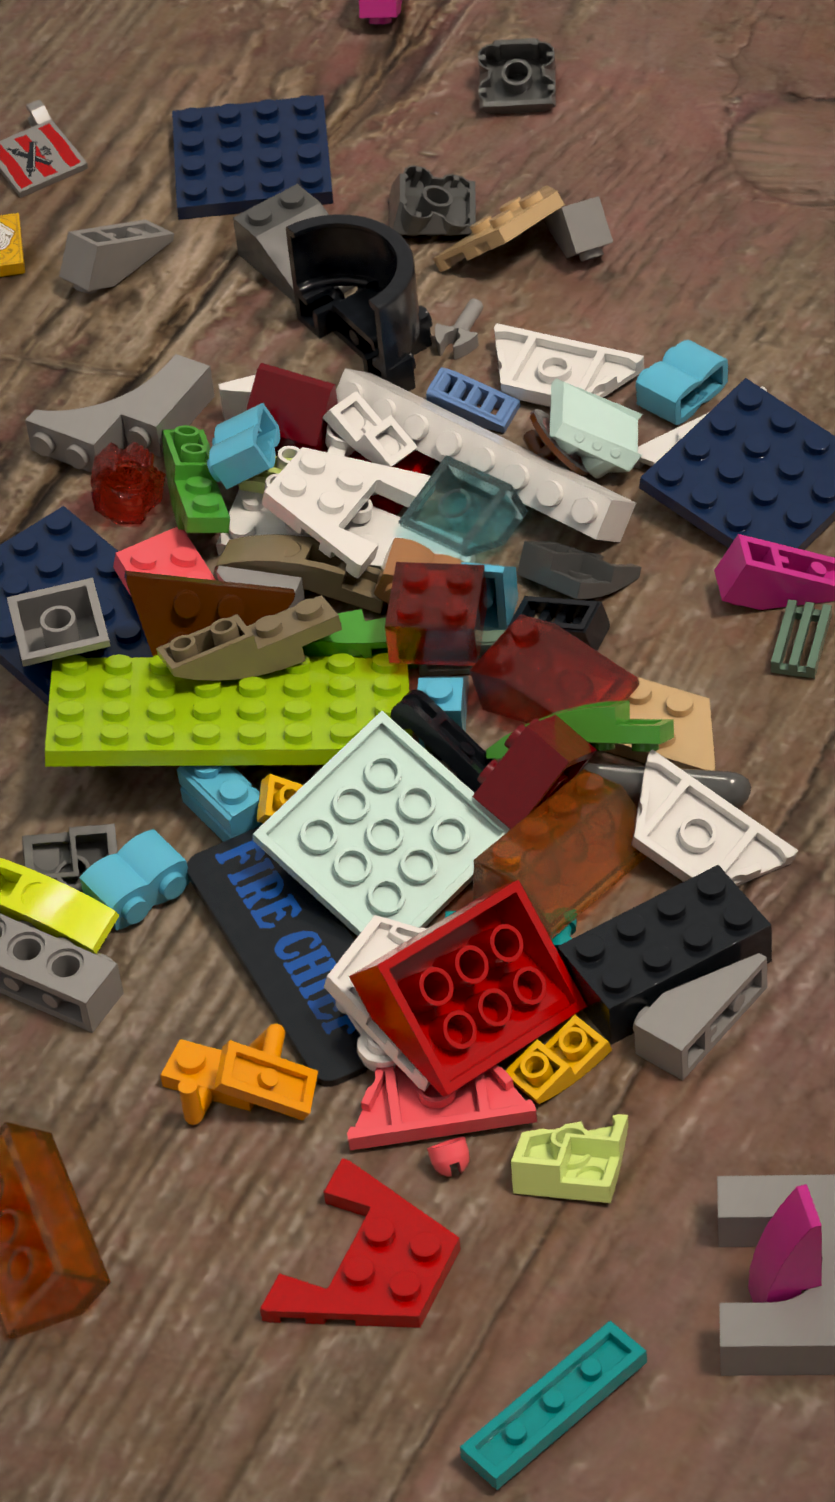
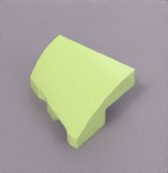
[511,1114,628,1203]

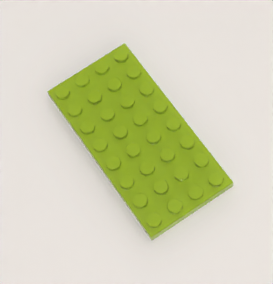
[45,653,413,767]

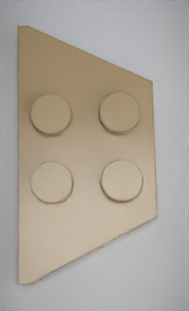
[433,185,565,272]
[575,674,716,771]

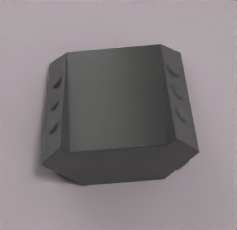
[478,38,556,114]
[388,165,476,238]

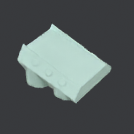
[549,378,643,478]

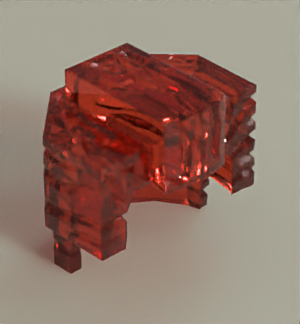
[90,441,166,525]

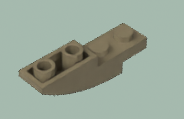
[214,534,385,614]
[156,595,342,681]

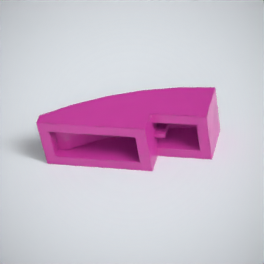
[748,1184,822,1303]

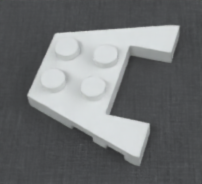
[262,447,433,578]
[324,915,430,1091]

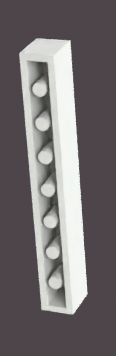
[336,368,636,542]

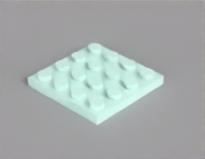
[253,711,517,936]

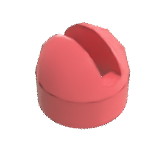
[427,1137,470,1177]

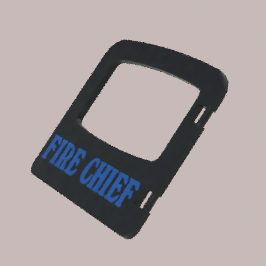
[187,826,552,1087]

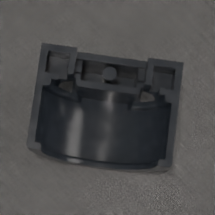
[285,214,432,391]

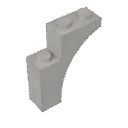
[25,354,215,475]

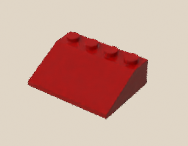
[349,879,587,1097]

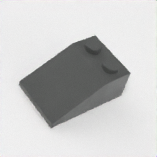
[233,184,355,303]

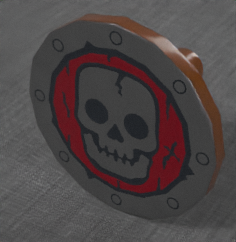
[523,409,590,477]

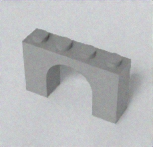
[717,1174,835,1376]

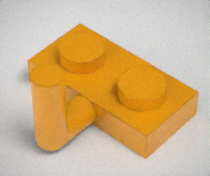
[214,1023,318,1121]
[160,1039,254,1125]

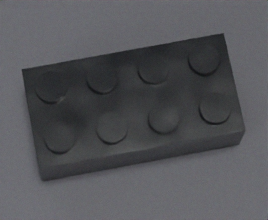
[557,865,772,1045]

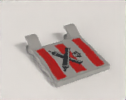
[0,100,88,198]

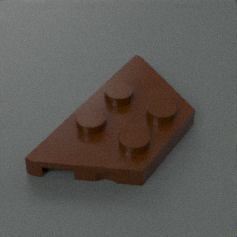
[124,571,295,656]

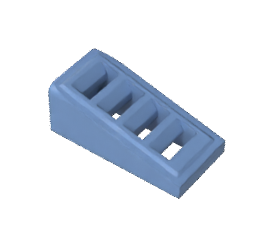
[426,367,520,433]

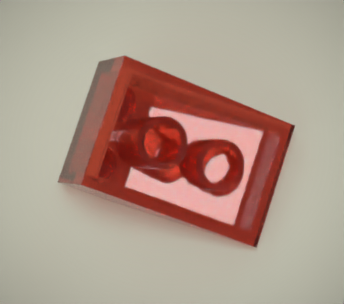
[469,614,640,724]

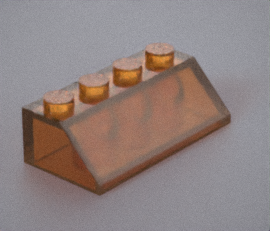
[473,769,647,939]
[0,1121,111,1339]

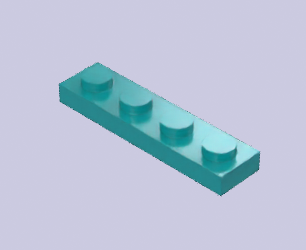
[459,1320,647,1490]

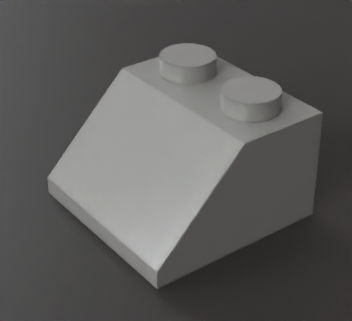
[7,578,111,667]

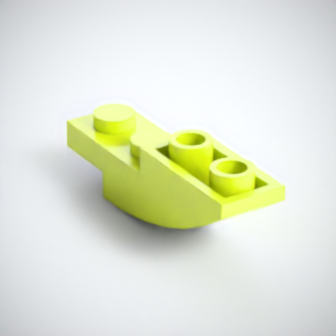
[0,858,120,954]

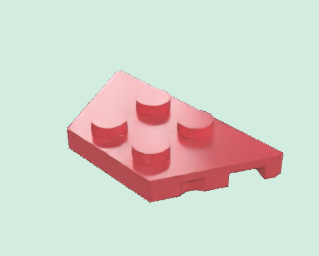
[113,527,216,598]
[347,1064,537,1151]

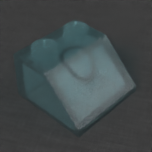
[398,455,528,557]

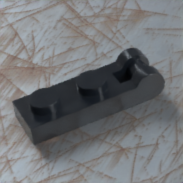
[390,689,494,792]

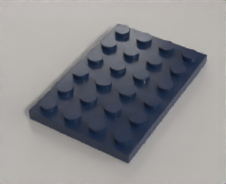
[0,506,153,706]

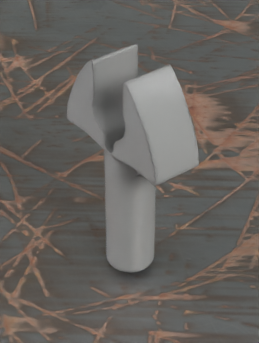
[435,299,483,360]

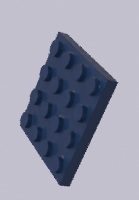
[172,95,334,220]
[639,378,835,550]

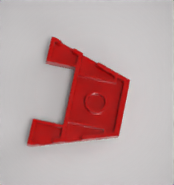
[260,1158,461,1328]

